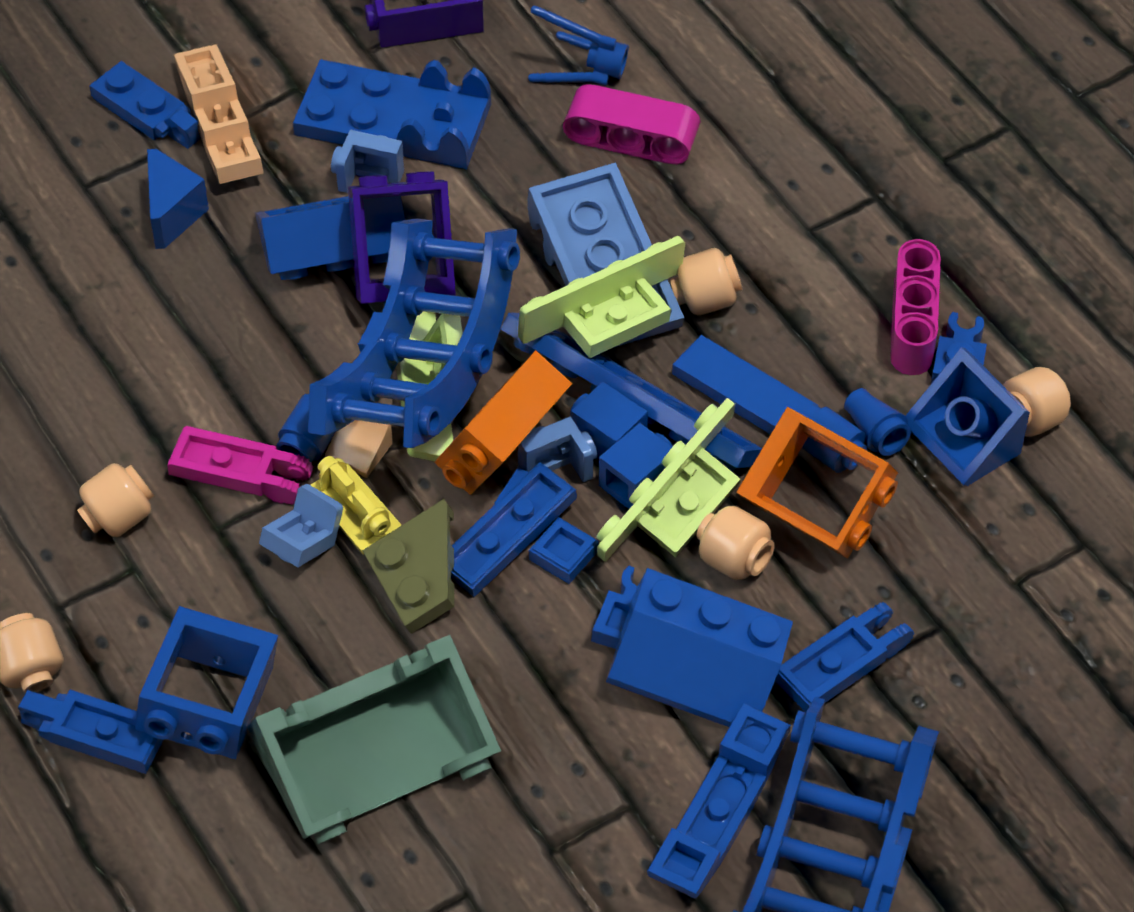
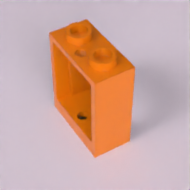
[434,350,573,495]
[736,407,898,559]

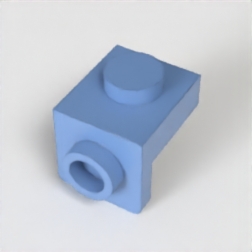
[331,130,404,193]
[518,417,597,482]
[259,484,343,567]

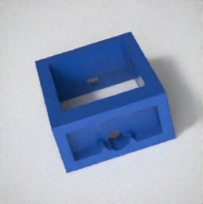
[135,606,278,760]

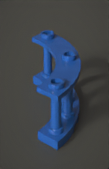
[308,218,520,448]
[733,697,939,912]

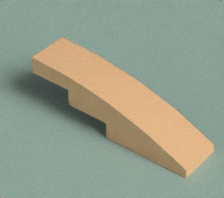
[174,44,264,184]

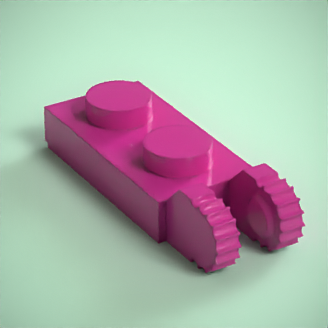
[167,426,314,505]

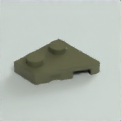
[362,499,455,634]

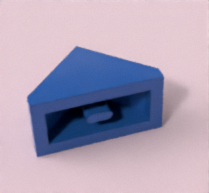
[147,149,209,249]

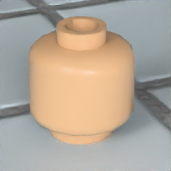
[670,248,743,316]
[1003,367,1071,437]
[77,463,154,537]
[697,506,774,580]
[0,613,64,693]

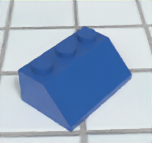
[255,196,405,280]
[606,568,793,727]

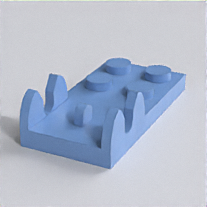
[527,163,684,348]

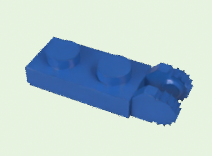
[775,602,914,712]

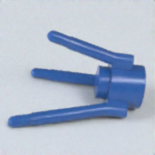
[528,6,629,86]

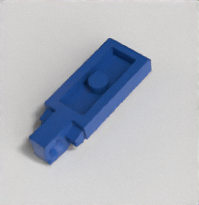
[89,61,201,149]
[18,689,164,774]

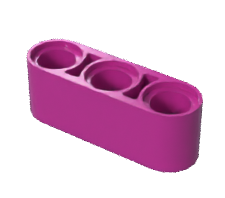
[562,84,701,164]
[890,239,941,375]

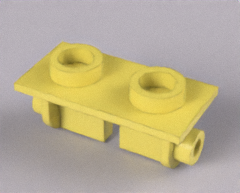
[310,456,402,555]

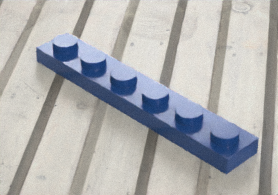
[500,313,762,471]

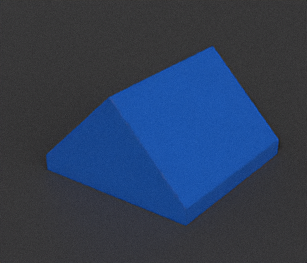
[905,347,1030,486]

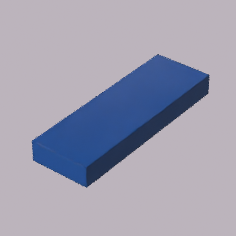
[672,335,818,434]
[451,462,577,597]

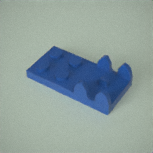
[293,59,491,169]

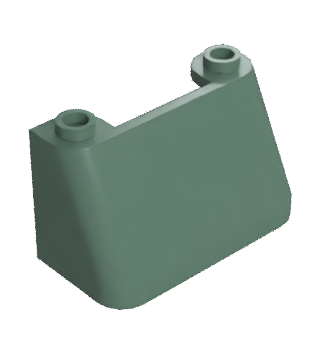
[247,635,501,845]

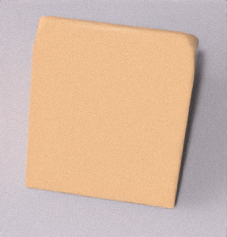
[325,420,393,478]

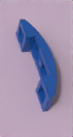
[647,703,791,899]

